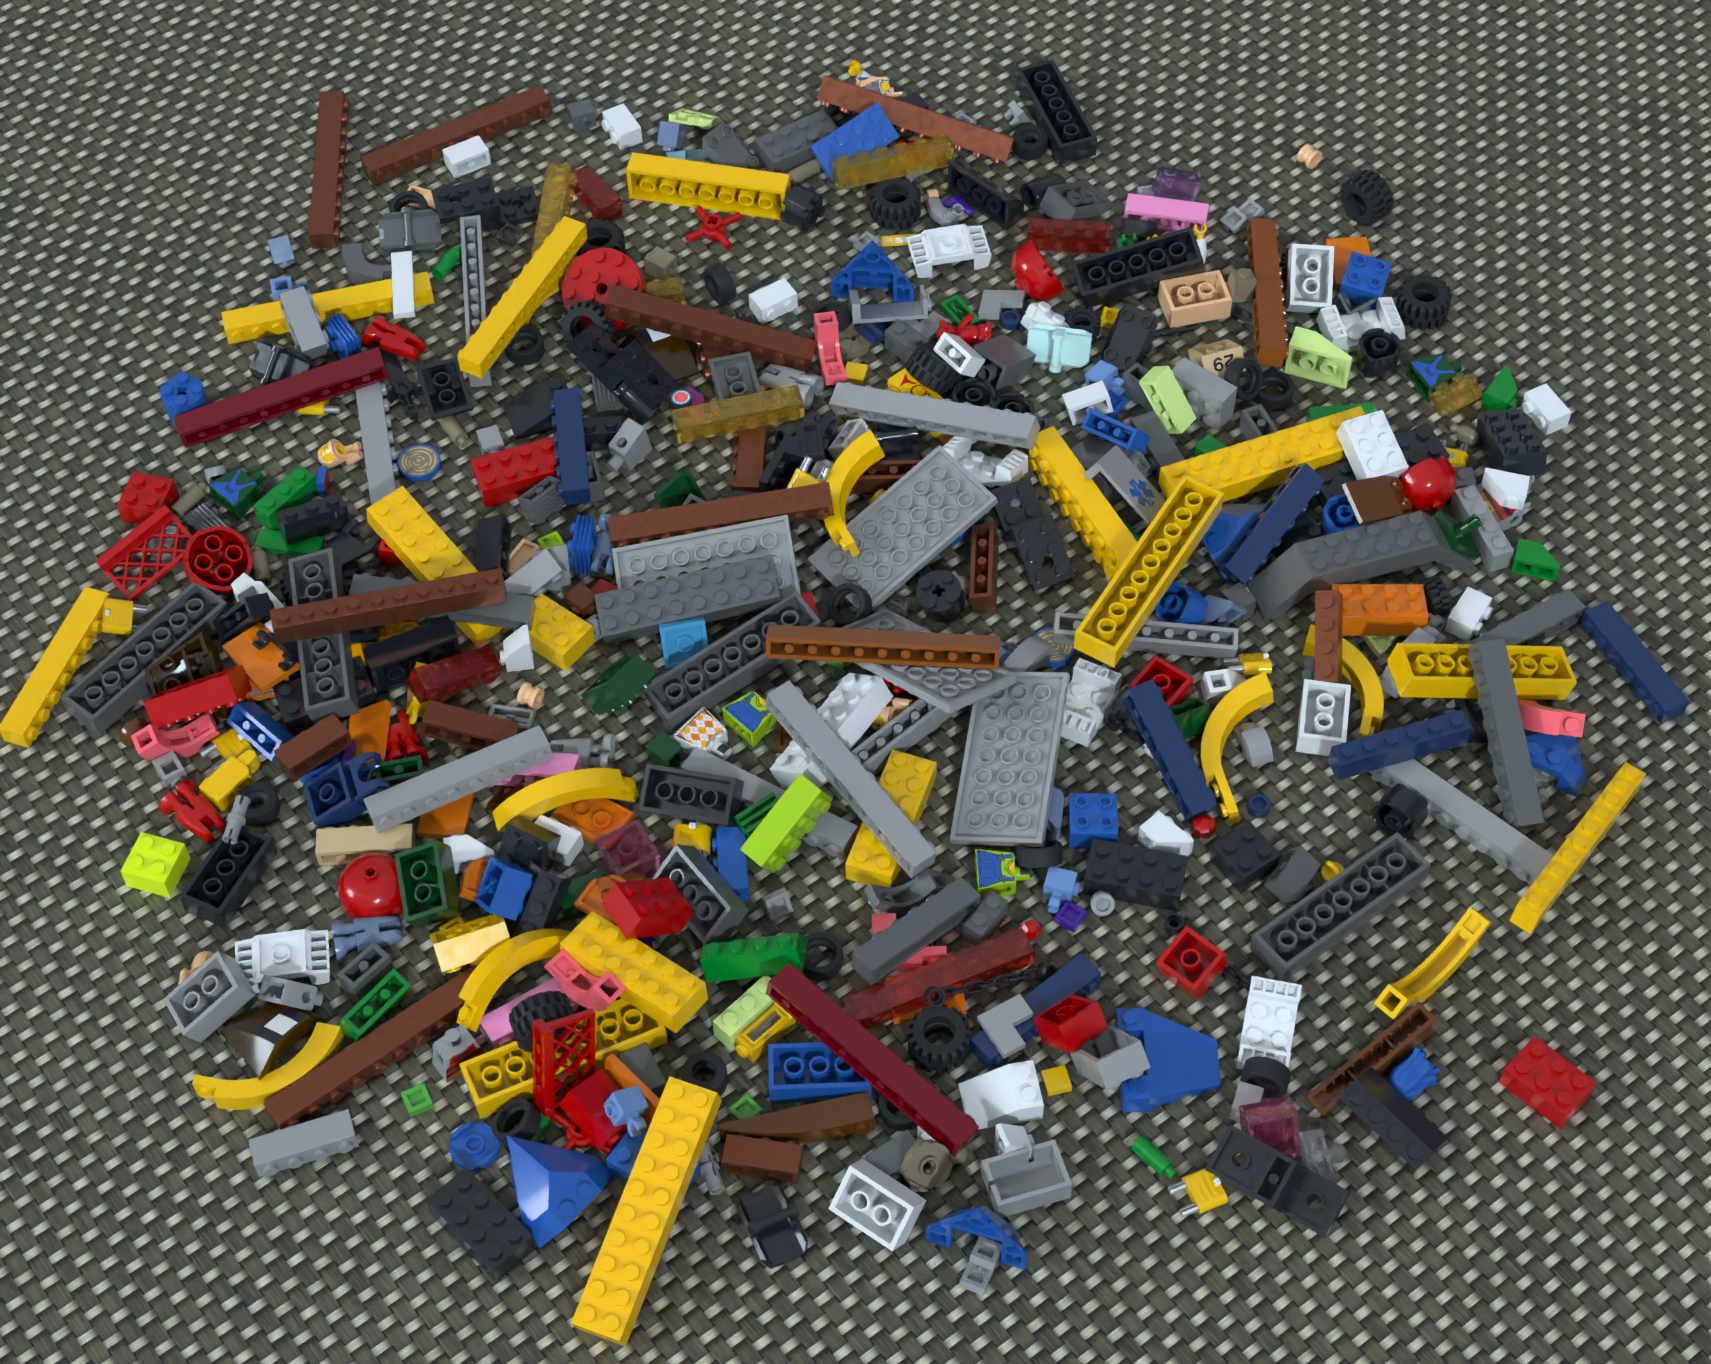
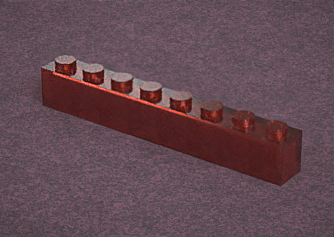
[842,928,1035,1030]

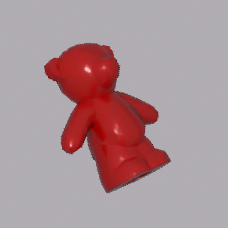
[936,313,992,346]

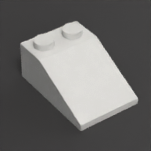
[958,1060,1044,1129]

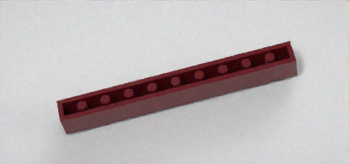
[174,347,390,448]
[766,963,979,1157]

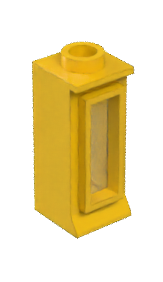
[735,1002,796,1063]

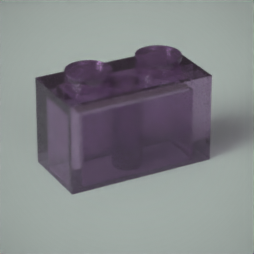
[1152,166,1201,202]

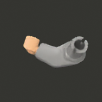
[924,189,964,227]

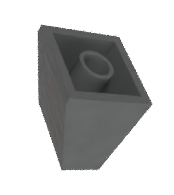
[963,334,1036,401]

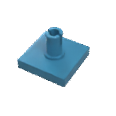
[659,617,708,669]

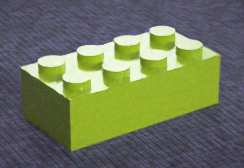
[740,774,833,873]

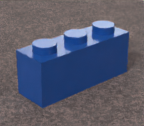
[1080,408,1151,456]
[226,703,295,761]
[712,827,749,901]

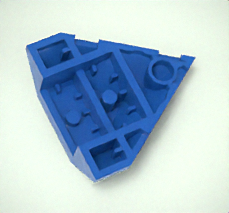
[831,240,914,302]
[1202,504,1266,584]
[1489,708,1587,798]
[506,1135,612,1248]
[925,1206,1028,1270]

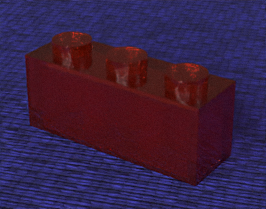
[567,164,623,221]

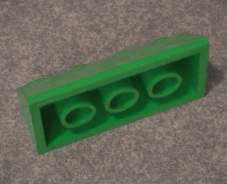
[700,933,808,983]

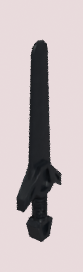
[376,341,423,420]

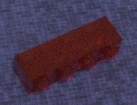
[1027,218,1111,254]
[406,646,502,704]

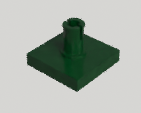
[654,468,707,509]
[1433,510,1483,561]

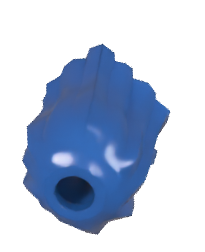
[1388,1047,1441,1100]

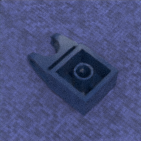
[303,752,390,829]

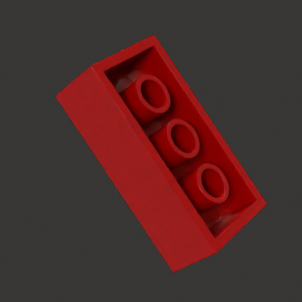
[470,436,561,507]
[143,665,252,729]

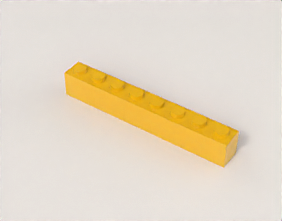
[0,587,111,748]

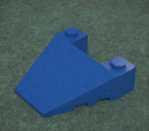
[1114,1008,1221,1113]

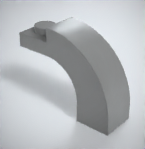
[1380,625,1447,699]
[1002,636,1056,672]

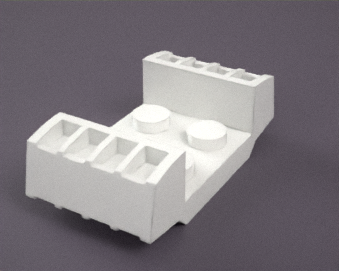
[906,224,992,278]
[1316,297,1405,352]
[942,436,1028,488]
[231,573,284,633]
[1061,658,1122,747]
[235,929,330,993]
[1236,976,1302,1070]

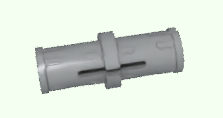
[222,795,251,844]
[699,1142,725,1195]

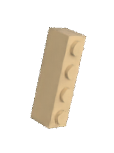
[315,823,416,866]

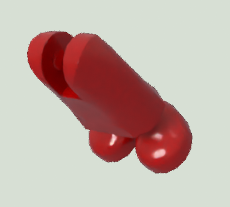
[361,315,427,361]
[385,709,429,766]
[159,780,226,843]

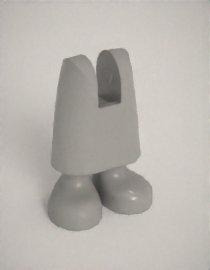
[758,364,824,410]
[550,733,615,769]

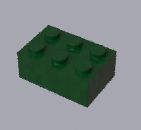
[580,653,655,716]
[395,840,462,928]

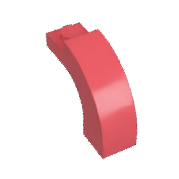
[814,311,847,385]
[1518,699,1586,737]
[131,714,220,761]
[872,913,947,974]
[544,948,627,1011]

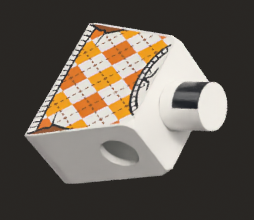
[674,707,732,760]

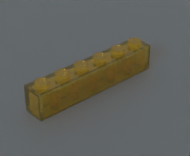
[831,134,955,190]
[530,163,577,260]
[671,384,804,444]

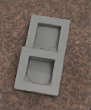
[1220,198,1265,233]
[959,1236,1002,1296]

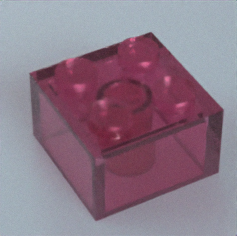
[595,819,662,881]
[1239,1097,1301,1158]

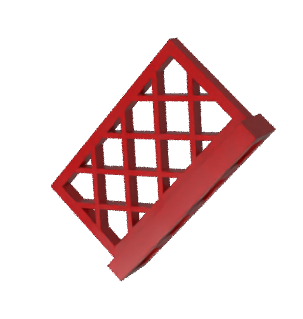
[95,505,192,601]
[532,1008,595,1117]

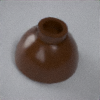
[120,718,149,749]

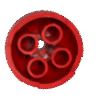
[1011,239,1065,302]
[1400,456,1457,513]
[183,526,253,595]
[338,853,403,919]

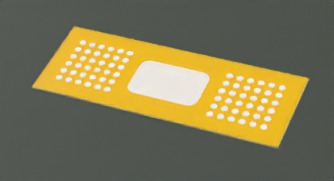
[881,234,917,247]

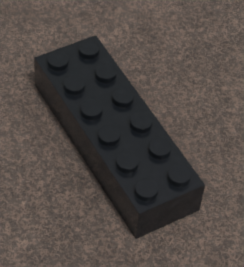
[1016,60,1097,165]
[1071,226,1205,309]
[1315,422,1450,508]

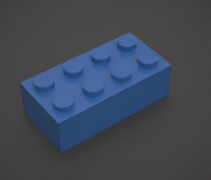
[809,102,900,183]
[768,1042,871,1103]

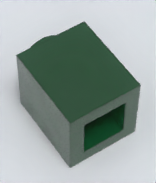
[646,731,684,768]

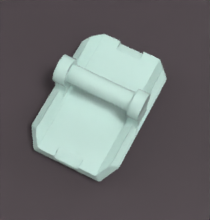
[1027,324,1092,373]

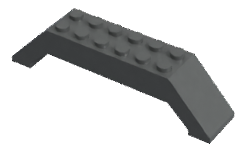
[1247,510,1472,621]

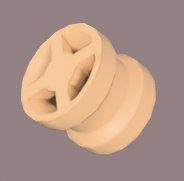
[1297,144,1322,169]
[517,682,544,710]

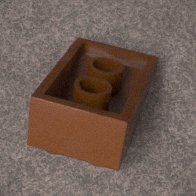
[1342,475,1412,525]

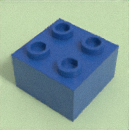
[1337,251,1392,309]
[1068,793,1118,849]
[474,856,533,921]

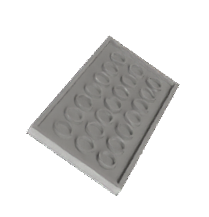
[807,445,998,611]
[612,515,802,599]
[841,609,1016,714]
[950,672,1070,847]

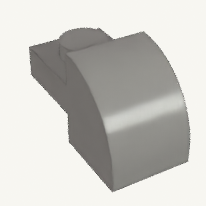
[1232,721,1273,767]

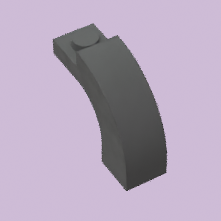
[342,243,392,285]
[864,868,947,918]

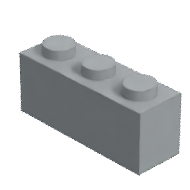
[504,548,567,598]

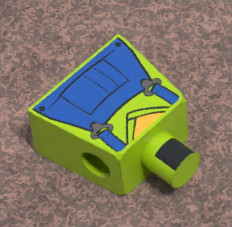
[722,691,776,747]
[975,849,1030,901]

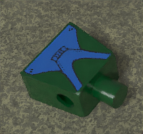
[1406,354,1462,403]
[208,469,265,520]

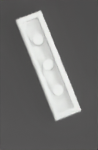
[391,251,415,319]

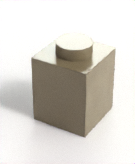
[644,246,678,283]
[1227,268,1257,303]

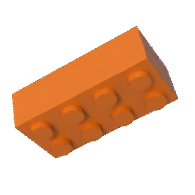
[1331,584,1429,636]

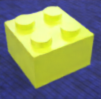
[120,832,191,898]

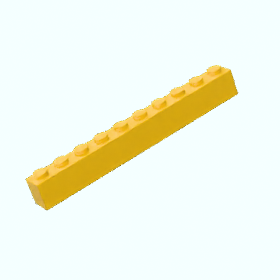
[457,216,588,379]
[221,271,434,344]
[1509,762,1646,934]

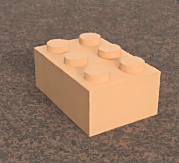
[1158,270,1232,328]

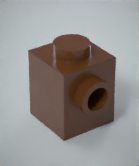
[564,582,598,620]

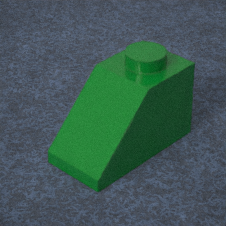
[1481,366,1518,411]
[1511,538,1560,582]

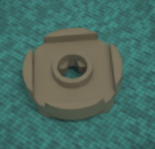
[839,322,872,358]
[900,1139,952,1192]

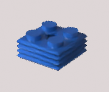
[324,312,362,360]
[568,515,597,576]

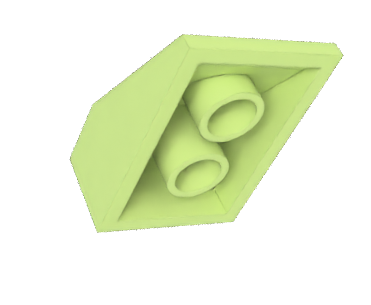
[1284,326,1353,389]

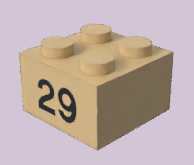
[1188,339,1246,377]

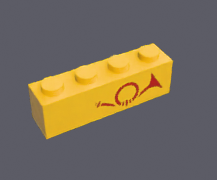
[888,368,953,443]

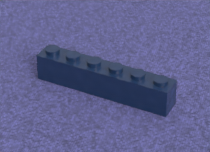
[550,387,591,505]
[1217,463,1325,584]
[1581,601,1689,724]
[1122,679,1217,821]
[1328,710,1472,781]
[970,953,1101,1071]

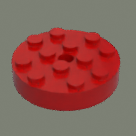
[562,248,646,332]

